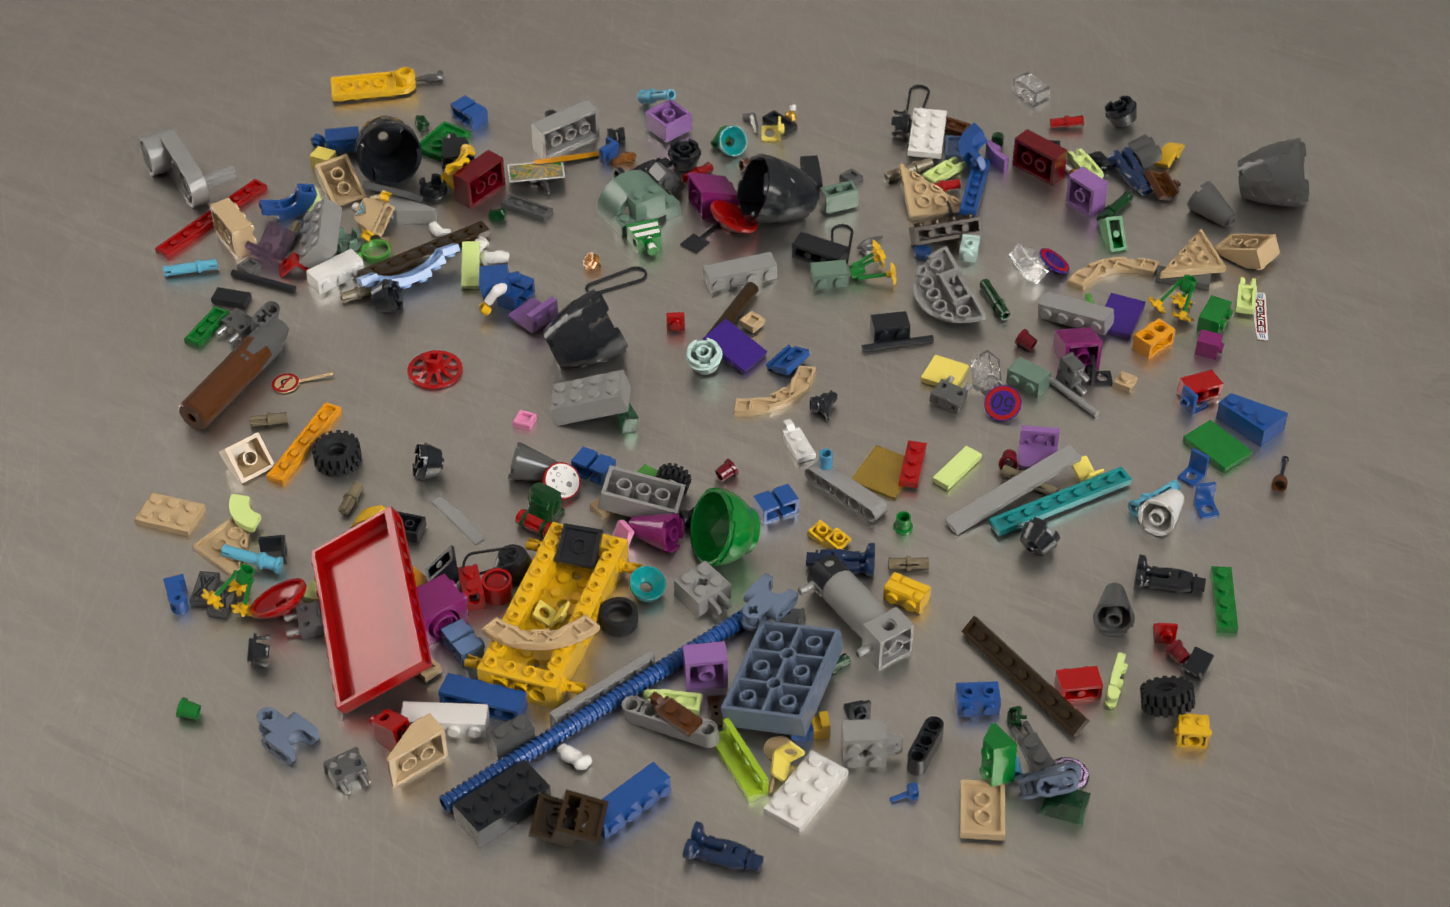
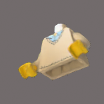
[352,190,395,242]

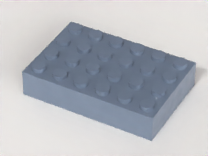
[721,620,843,737]

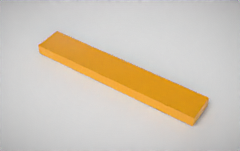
[266,402,342,486]

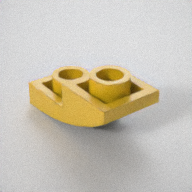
[1153,142,1185,169]
[350,505,385,528]
[807,520,852,549]

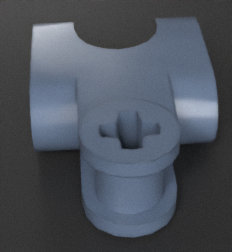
[742,573,799,631]
[257,707,320,765]
[1014,762,1082,800]

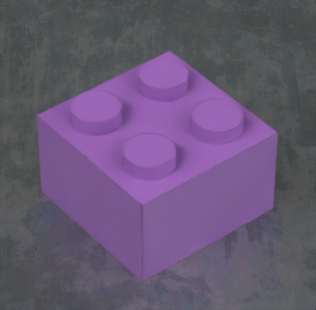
[645,100,692,143]
[1065,167,1108,218]
[683,641,728,692]

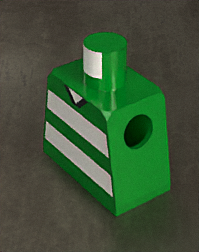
[626,218,662,256]

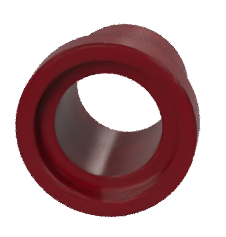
[1015,329,1038,351]
[998,449,1018,470]
[715,458,739,482]
[1164,639,1190,665]

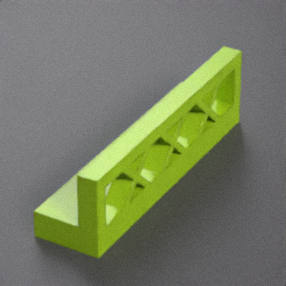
[714,717,769,803]

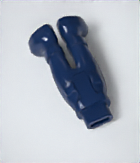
[1106,147,1153,196]
[806,543,875,576]
[683,821,764,872]

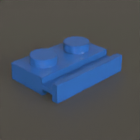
[766,345,810,375]

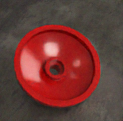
[710,200,758,234]
[250,578,307,619]

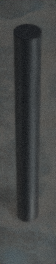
[231,269,296,293]
[861,335,934,352]

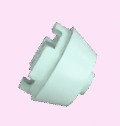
[686,338,722,375]

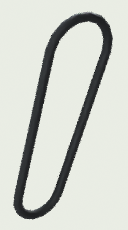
[906,85,930,122]
[831,224,853,264]
[585,266,647,293]
[462,546,521,575]

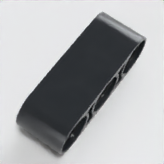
[800,155,823,191]
[907,716,944,776]

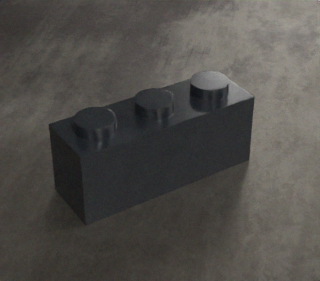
[792,232,848,263]

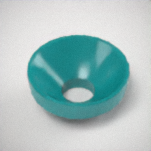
[718,126,747,156]
[629,566,666,602]

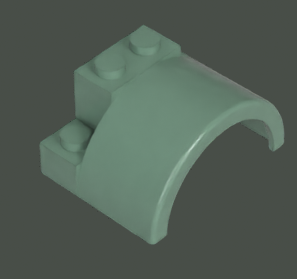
[597,170,681,238]

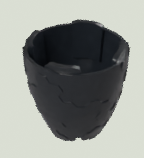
[355,116,422,186]
[737,154,818,224]
[542,289,628,368]

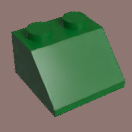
[979,723,1017,787]

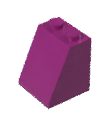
[688,172,740,220]
[1053,327,1103,371]

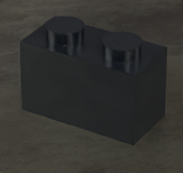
[870,311,911,343]

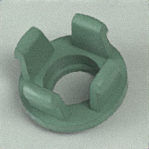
[337,227,362,254]

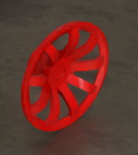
[407,350,463,390]

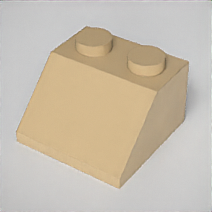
[219,432,275,484]

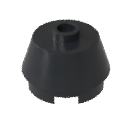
[1105,96,1137,128]
[668,139,701,171]
[371,279,403,313]
[412,443,444,481]
[1020,517,1060,556]
[493,544,533,583]

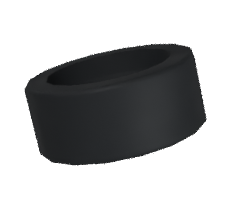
[599,597,638,636]

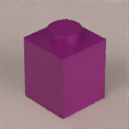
[1195,330,1225,360]

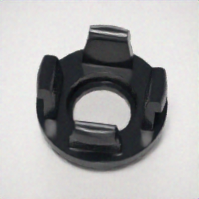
[891,110,911,137]
[419,173,448,201]
[247,633,270,668]

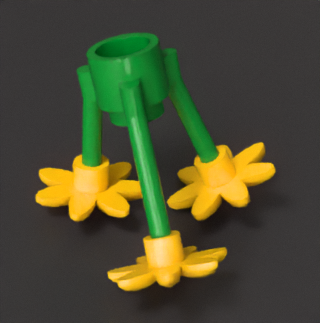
[849,240,897,285]
[1148,274,1197,322]
[201,564,255,617]

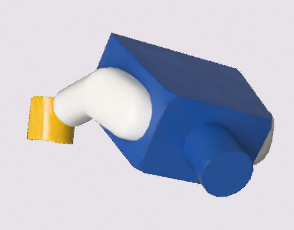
[479,264,521,316]

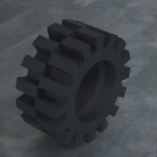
[656,463,692,497]

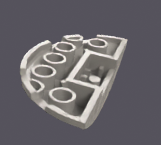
[913,246,987,323]

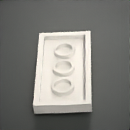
[908,108,947,159]
[763,750,848,833]

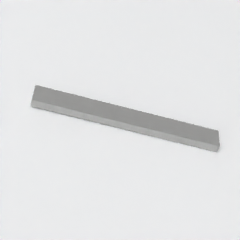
[945,444,1081,535]

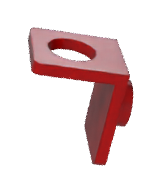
[278,252,309,278]
[1153,623,1178,644]

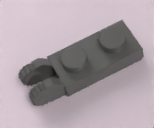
[1011,720,1055,772]

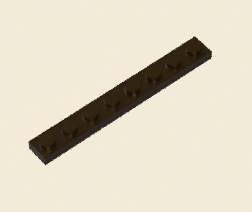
[358,221,491,283]
[961,616,1090,737]

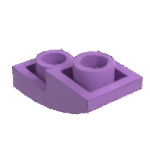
[985,139,1009,173]

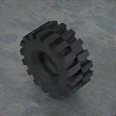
[312,430,362,477]
[1140,676,1195,718]

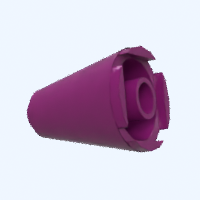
[628,513,684,553]

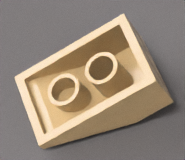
[315,154,367,207]
[1214,233,1280,270]
[386,713,448,788]

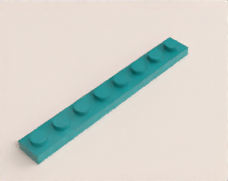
[989,467,1132,537]

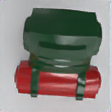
[515,482,565,538]

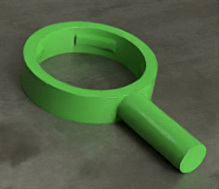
[356,239,391,263]

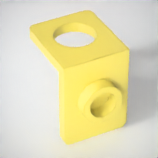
[761,116,784,141]
[1072,455,1105,482]
[532,600,570,629]
[770,742,805,783]

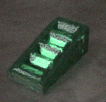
[618,402,639,433]

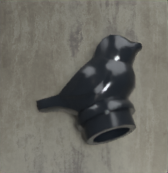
[809,390,838,421]

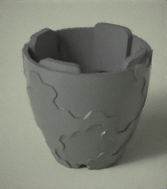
[1238,138,1310,207]

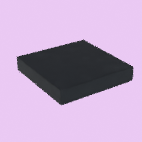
[555,523,604,570]

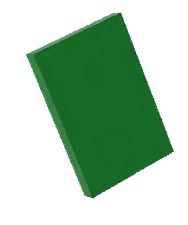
[420,121,471,162]
[1183,420,1252,473]

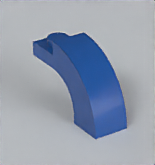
[958,123,988,171]
[259,184,317,221]

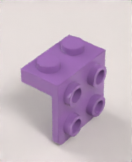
[509,297,558,334]
[1018,425,1060,469]

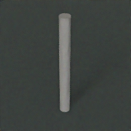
[1050,376,1100,418]

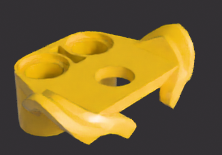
[440,144,476,190]

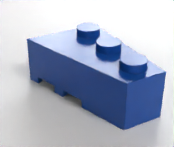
[1216,393,1288,447]

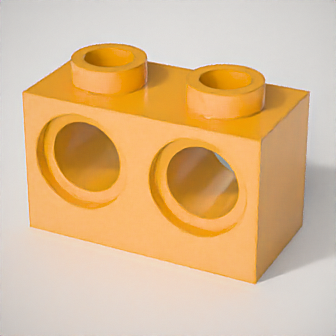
[1132,319,1175,359]

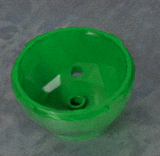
[690,487,760,567]

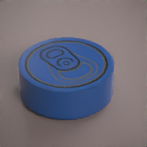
[913,244,931,260]

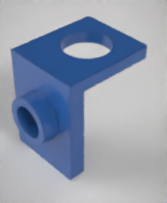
[1180,385,1209,415]
[1177,448,1210,487]
[1193,482,1219,519]

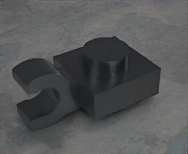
[1088,151,1111,174]

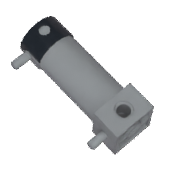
[798,555,914,670]

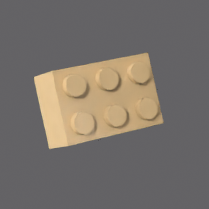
[210,198,257,259]

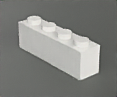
[401,701,490,738]

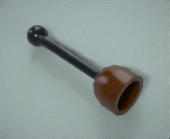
[1271,456,1289,492]

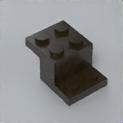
[528,789,609,848]

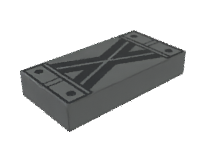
[189,571,220,607]
[206,581,237,618]

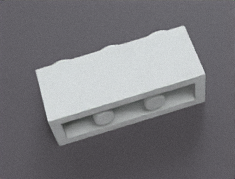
[306,249,364,294]

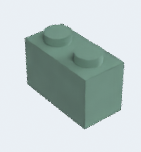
[820,180,859,214]
[810,260,849,290]
[1006,357,1051,398]

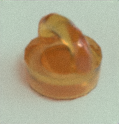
[583,252,601,271]

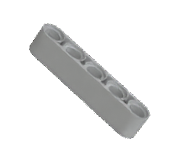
[804,460,888,522]
[622,696,720,748]

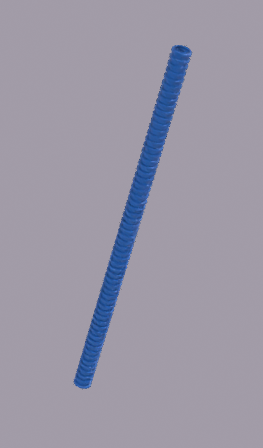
[439,608,744,813]

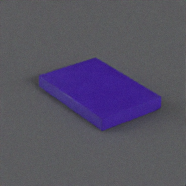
[1105,293,1146,340]
[703,319,767,375]

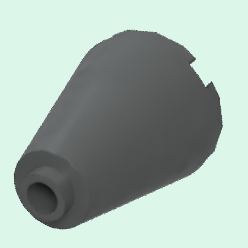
[1187,181,1236,227]
[508,442,558,481]
[1093,583,1135,636]

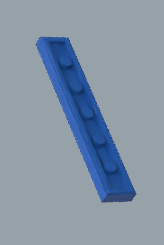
[959,158,991,216]

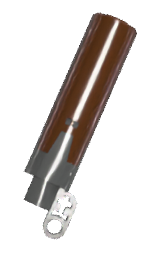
[178,301,289,431]

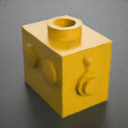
[1174,713,1212,749]

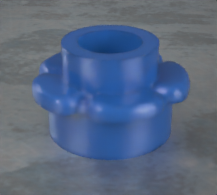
[310,134,325,148]

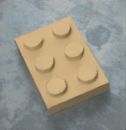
[134,492,206,537]
[960,779,1005,841]

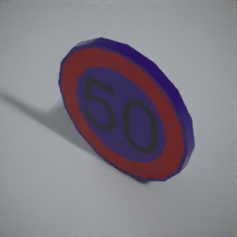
[1039,248,1070,274]
[984,385,1022,422]

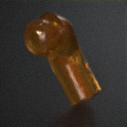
[611,152,637,167]

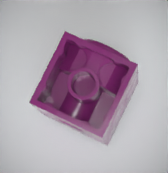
[417,574,470,646]

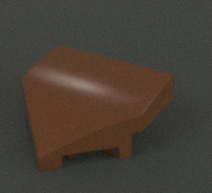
[1144,169,1181,201]

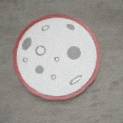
[542,462,581,501]

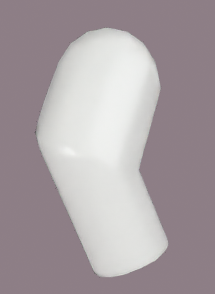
[429,221,452,237]

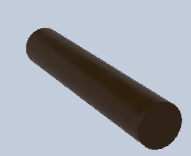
[707,282,759,334]

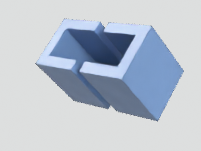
[441,619,485,668]

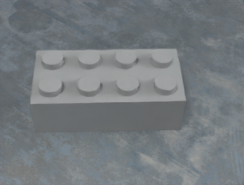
[531,100,600,159]
[298,197,342,269]
[549,370,631,426]
[598,465,686,517]

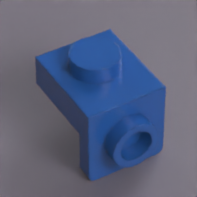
[599,136,619,165]

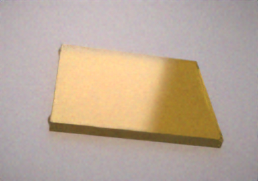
[852,445,904,500]

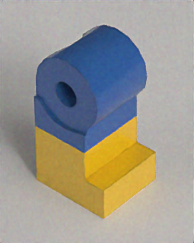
[791,711,830,742]

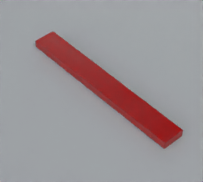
[155,179,268,259]

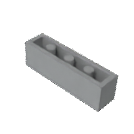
[703,252,777,292]
[1038,291,1114,336]

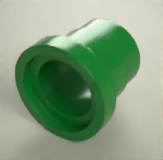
[893,511,913,535]
[176,697,201,720]

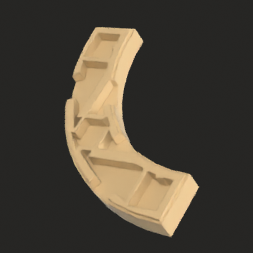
[1067,257,1160,291]
[733,365,816,416]
[481,615,600,650]

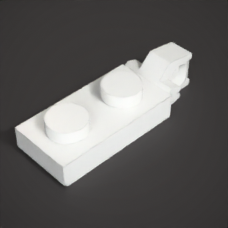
[782,419,816,463]

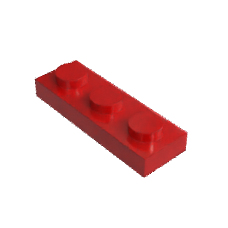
[898,440,927,489]

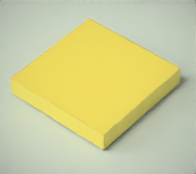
[921,355,969,387]

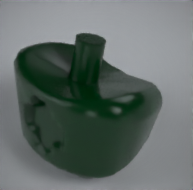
[415,115,430,131]
[991,132,1004,149]
[488,207,506,222]
[1007,706,1027,729]

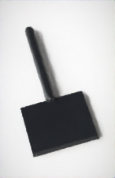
[680,222,719,254]

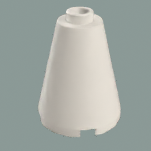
[1138,489,1184,536]

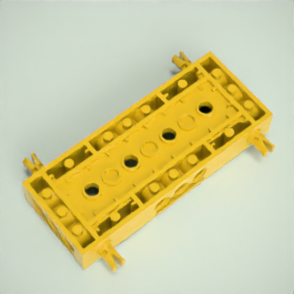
[464,522,643,709]

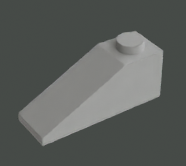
[386,195,438,225]

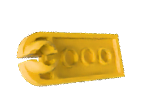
[330,67,416,102]

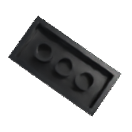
[453,759,551,848]

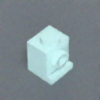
[959,234,980,263]

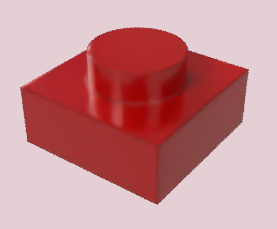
[666,312,685,331]

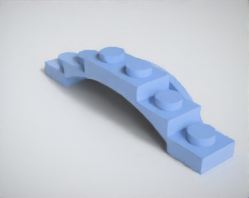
[356,243,460,289]

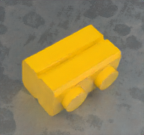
[883,572,931,614]

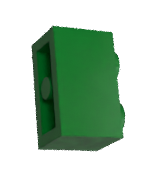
[1197,295,1233,334]

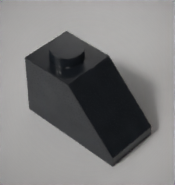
[425,545,459,584]

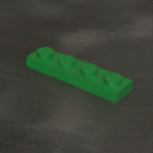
[1210,566,1238,633]

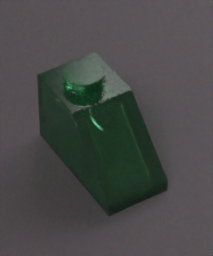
[1040,789,1091,826]

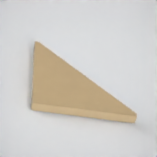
[899,163,962,221]
[1160,229,1226,279]
[192,504,253,577]

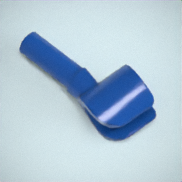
[889,782,919,803]

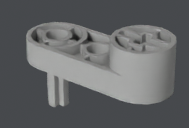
[139,128,237,208]

